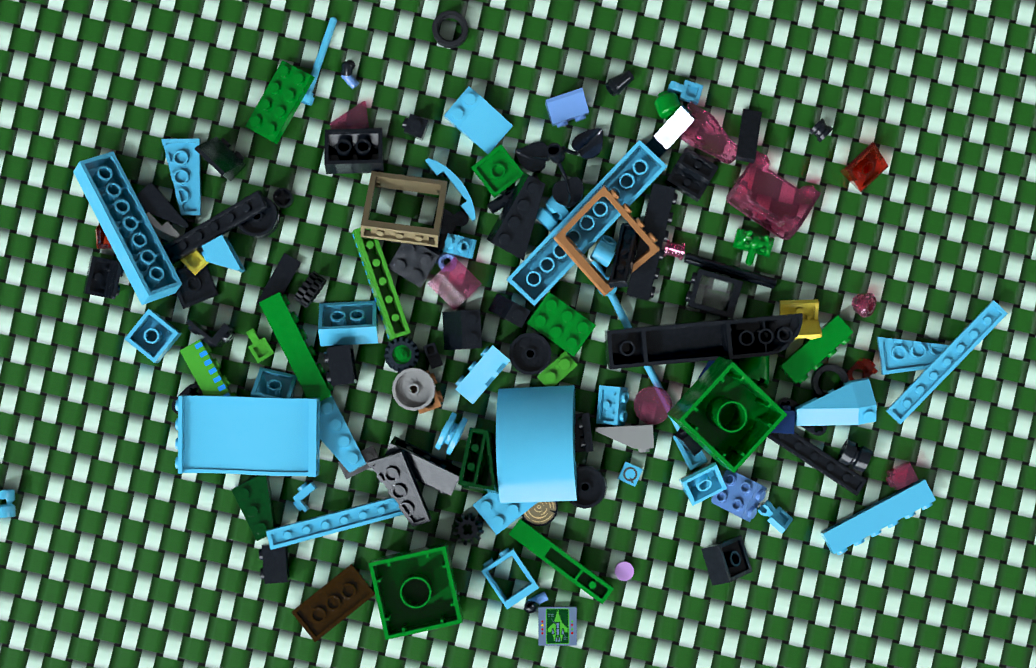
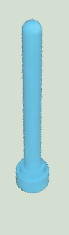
[301,17,337,106]

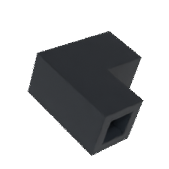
[423,342,443,369]

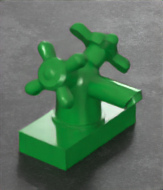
[732,229,775,266]

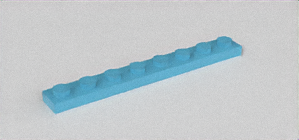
[885,300,1008,424]
[266,497,404,550]

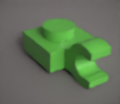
[246,328,275,363]

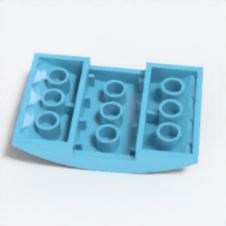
[496,385,577,503]

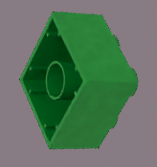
[667,357,787,473]
[368,542,464,640]

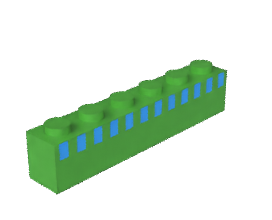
[352,227,411,341]
[180,339,237,396]

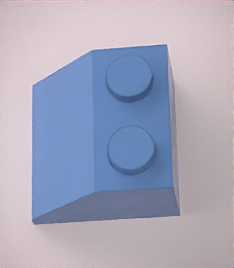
[545,88,589,128]

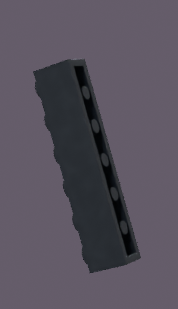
[626,183,678,301]

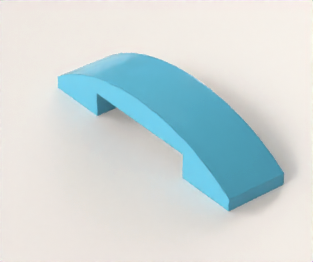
[425,158,476,222]

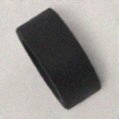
[432,10,468,48]
[811,364,849,398]

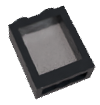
[685,269,743,319]

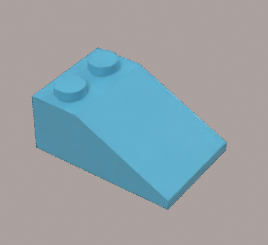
[444,86,513,154]

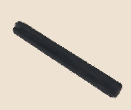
[684,253,777,289]

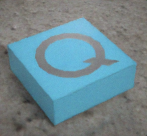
[617,461,643,487]

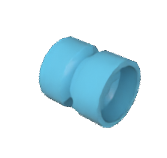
[536,195,569,232]
[0,489,16,518]

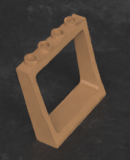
[553,185,660,296]

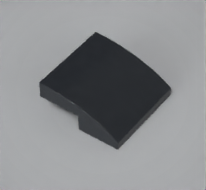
[665,147,719,202]

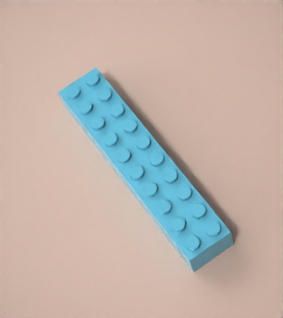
[506,140,667,306]

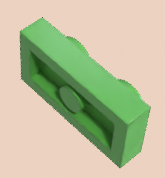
[537,351,578,387]

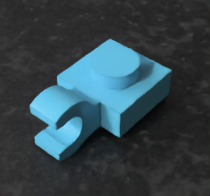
[667,80,703,105]
[757,500,793,534]

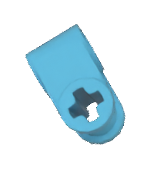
[590,235,617,267]

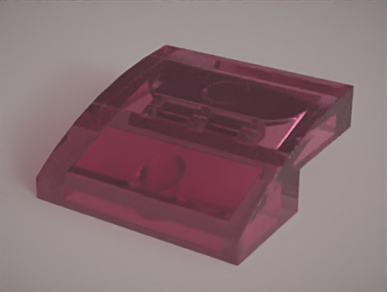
[427,257,482,310]

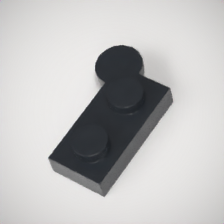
[429,209,469,250]

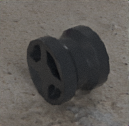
[809,118,833,142]

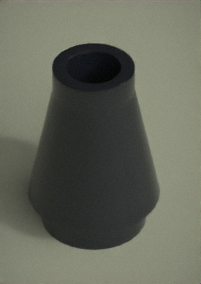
[605,70,634,96]

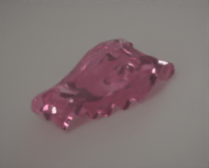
[680,101,737,164]

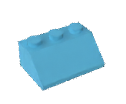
[318,300,378,346]

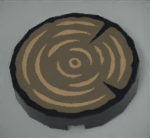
[522,501,558,526]

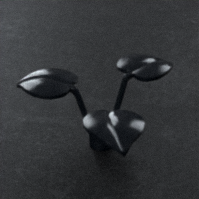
[515,128,603,208]

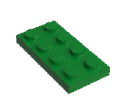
[245,60,315,144]

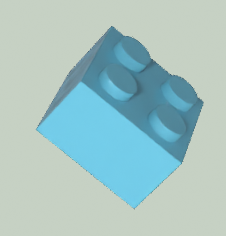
[124,309,182,363]

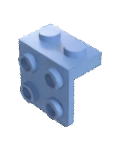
[711,469,767,522]

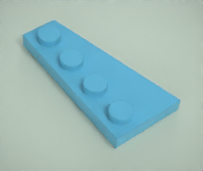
[877,337,948,375]
[320,396,367,473]

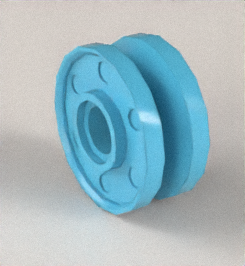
[435,412,468,455]

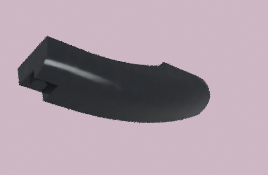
[605,313,803,369]

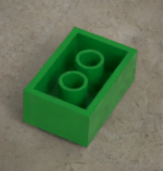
[527,292,596,357]

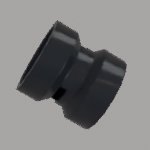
[273,188,294,208]

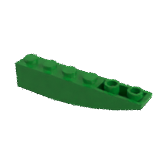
[509,519,614,604]

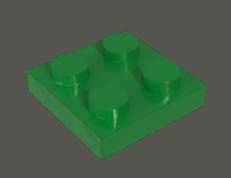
[471,144,523,198]

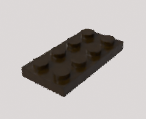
[291,564,375,642]

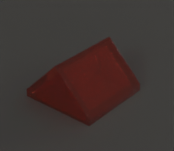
[840,142,889,192]

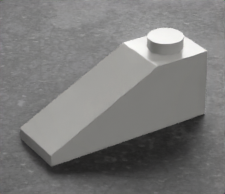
[595,425,654,452]

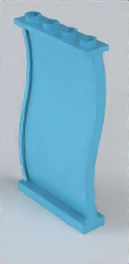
[175,395,320,477]

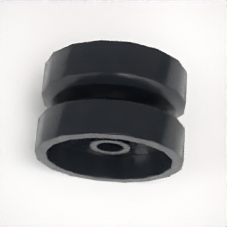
[238,196,280,238]
[509,333,551,375]
[569,466,608,509]

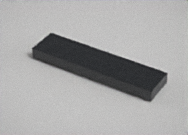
[608,223,639,288]

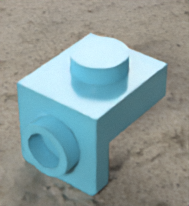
[293,482,317,512]

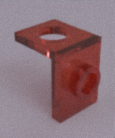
[846,358,878,380]

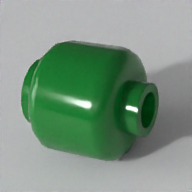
[654,91,682,121]

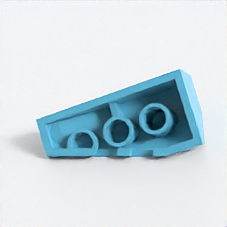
[795,377,877,426]

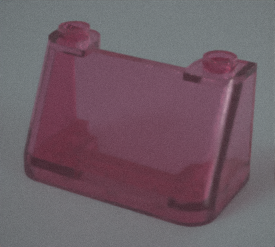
[726,151,821,240]

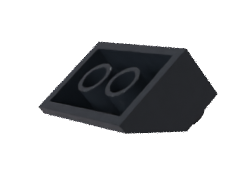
[324,128,384,174]

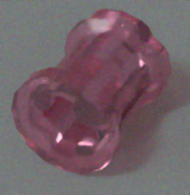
[663,240,686,261]

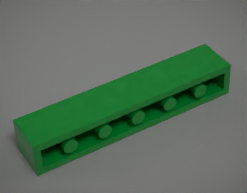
[259,292,334,401]

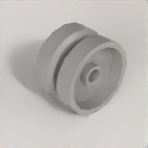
[392,368,436,411]

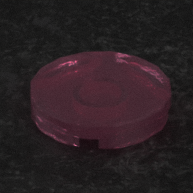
[634,386,672,425]

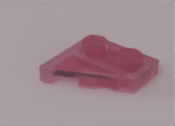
[330,101,369,129]

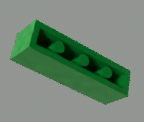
[778,315,853,384]

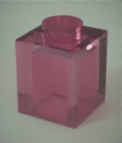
[886,462,918,490]

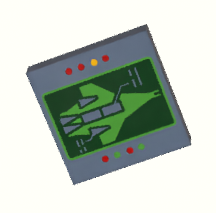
[538,606,577,646]

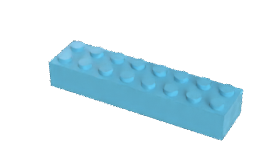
[73,151,182,305]

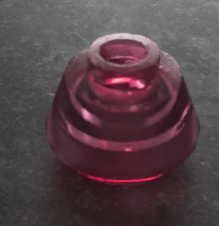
[852,293,876,318]

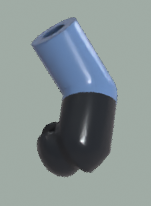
[341,60,359,90]
[524,591,549,613]

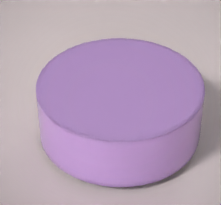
[615,561,634,581]

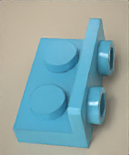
[596,385,629,426]

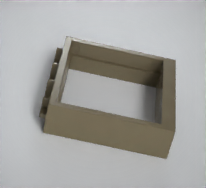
[361,171,448,247]

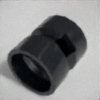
[837,439,873,472]

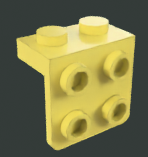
[779,299,822,340]

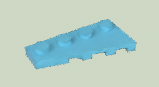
[161,138,201,216]

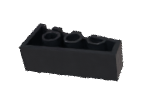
[487,173,545,261]

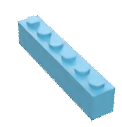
[820,479,936,555]

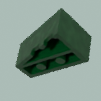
[458,427,499,494]
[231,475,276,541]

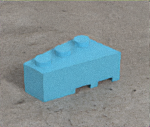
[455,345,510,404]

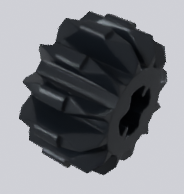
[452,513,484,545]

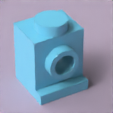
[443,233,477,259]

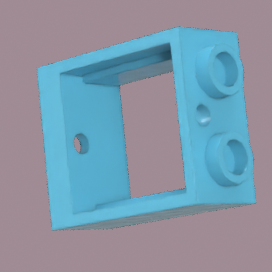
[481,548,539,609]

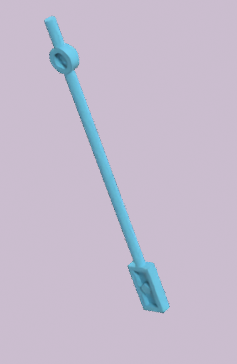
[591,261,708,470]

